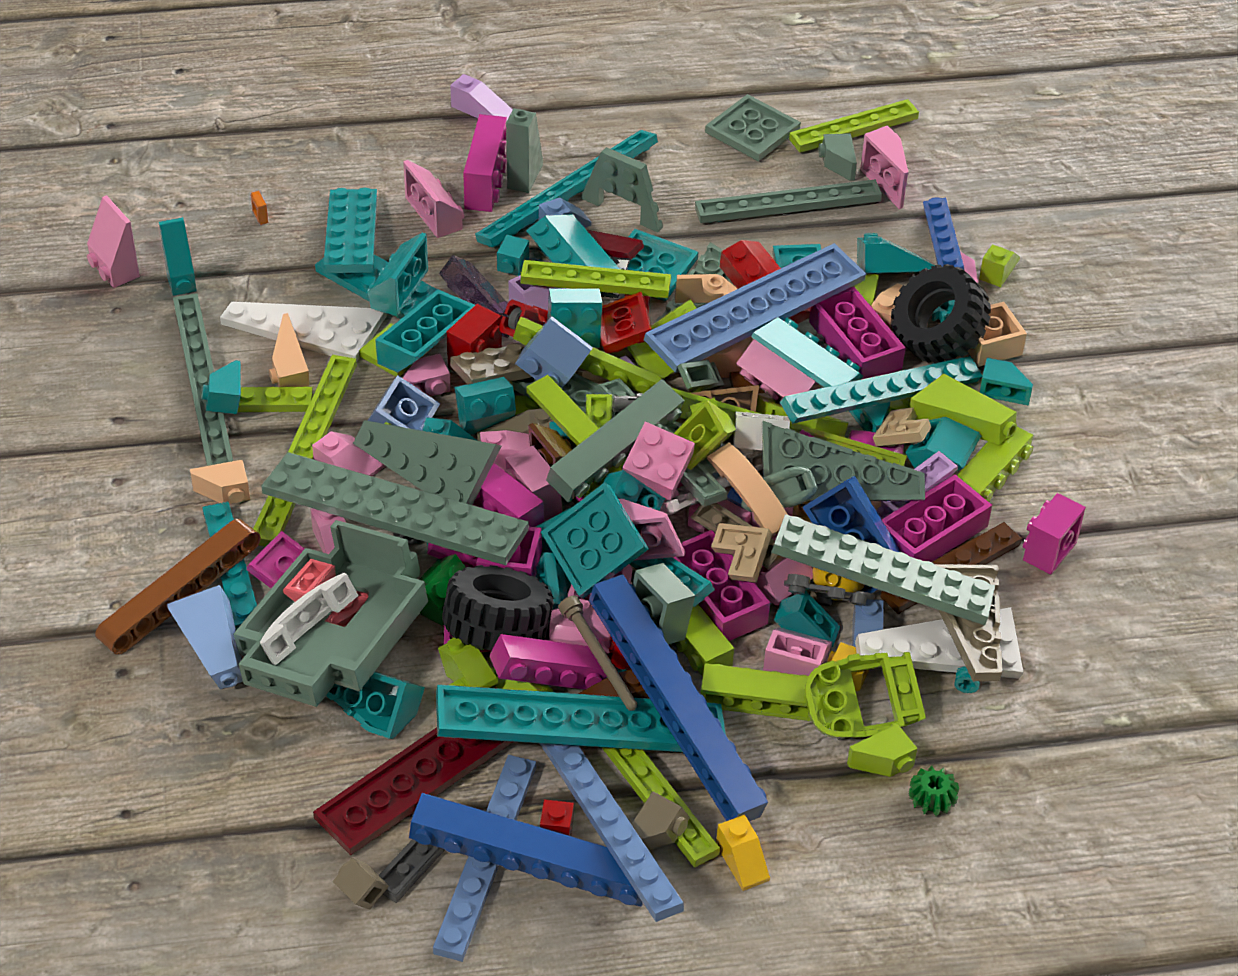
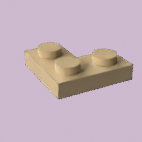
[873,408,931,447]
[711,523,772,583]

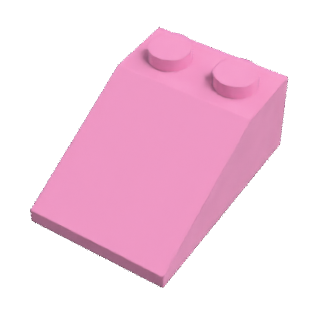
[860,126,908,209]
[87,195,140,288]
[618,499,685,560]

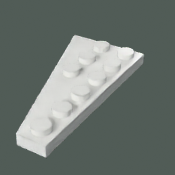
[220,302,387,362]
[855,607,1023,679]

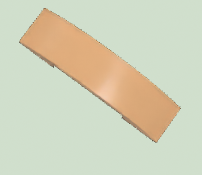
[707,443,788,537]

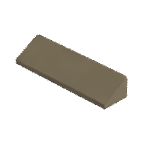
[690,503,786,570]

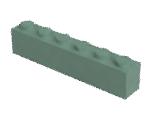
[546,379,685,502]

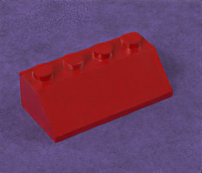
[719,240,811,324]

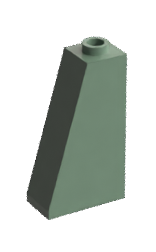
[506,108,543,193]

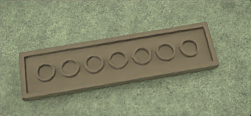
[450,336,633,384]

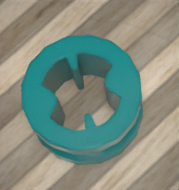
[954,666,980,693]

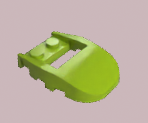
[805,652,926,739]

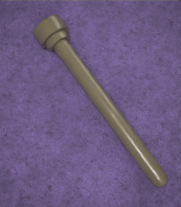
[558,595,637,711]

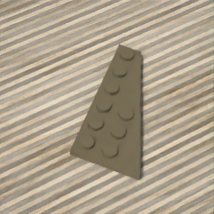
[935,564,1002,682]

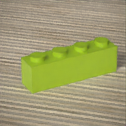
[957,427,1033,502]
[674,604,734,677]
[701,663,812,722]

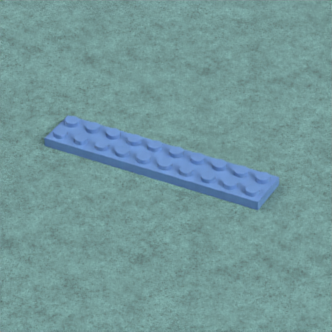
[644,243,866,373]

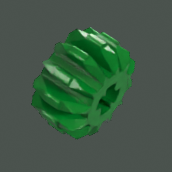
[908,765,959,817]

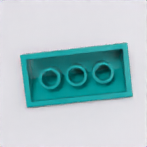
[526,214,620,269]
[375,289,475,372]

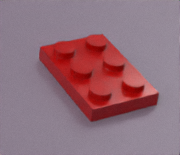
[601,292,652,354]

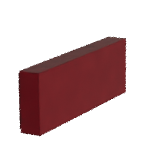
[587,230,644,261]

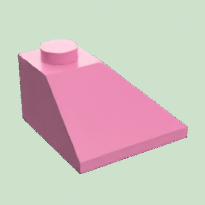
[312,431,386,477]

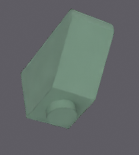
[818,134,857,181]

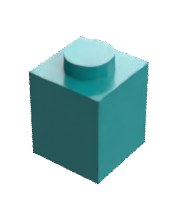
[497,235,529,276]

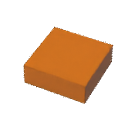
[250,191,268,225]

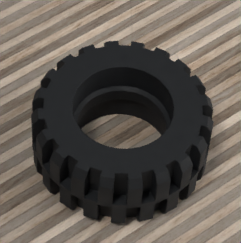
[891,264,991,364]
[442,565,554,651]

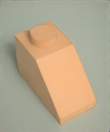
[190,460,250,504]

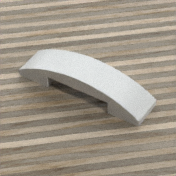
[260,573,358,665]

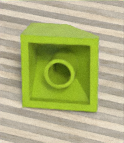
[673,400,736,470]

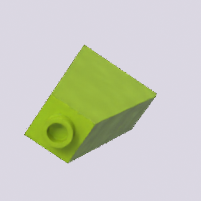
[910,374,1017,445]

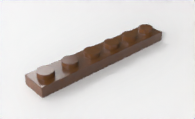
[880,522,1022,614]

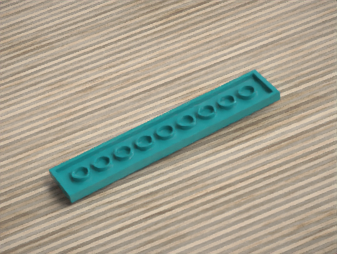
[436,685,726,752]

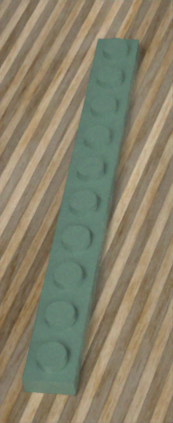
[173,293,233,466]

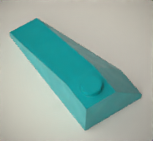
[326,672,425,739]

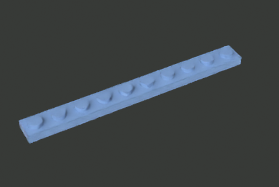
[539,743,684,922]

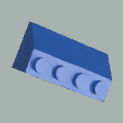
[803,476,901,593]

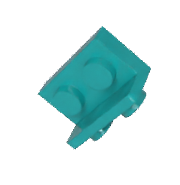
[536,553,568,610]

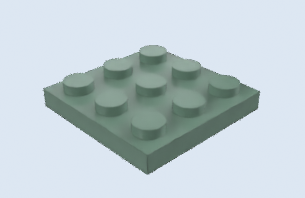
[705,94,801,162]

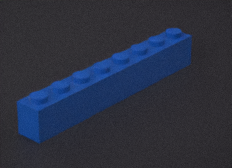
[409,793,643,907]

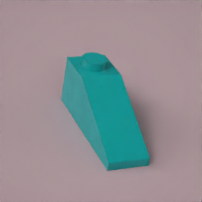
[159,217,197,296]

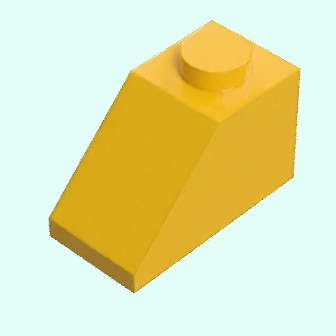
[716,814,770,891]

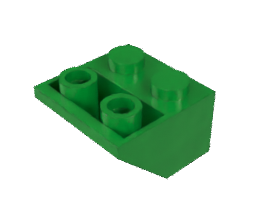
[419,554,466,627]

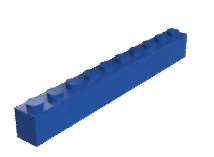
[589,575,768,822]

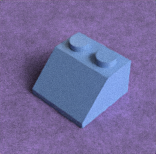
[515,316,593,389]
[367,375,440,431]

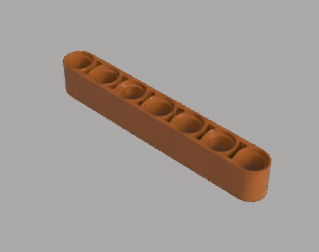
[95,518,261,655]

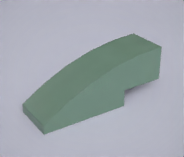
[677,360,724,393]

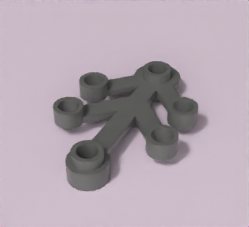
[784,574,875,606]

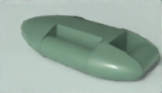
[741,466,818,512]

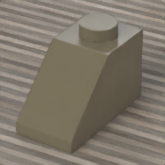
[631,791,690,850]

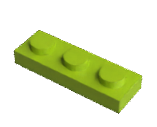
[237,387,313,412]

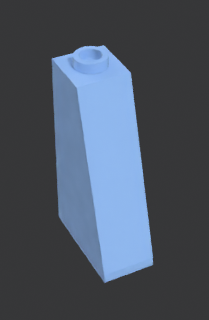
[167,585,243,690]

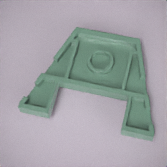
[581,147,663,233]

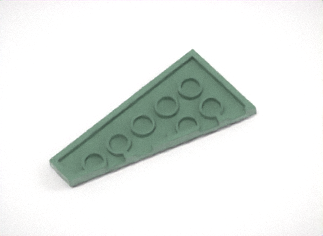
[353,420,502,505]
[762,421,925,502]

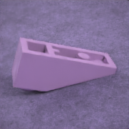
[450,74,513,120]

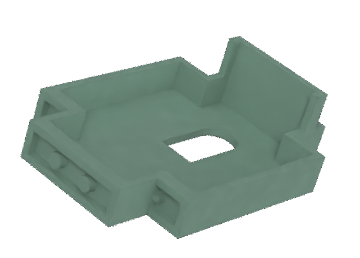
[234,520,428,707]

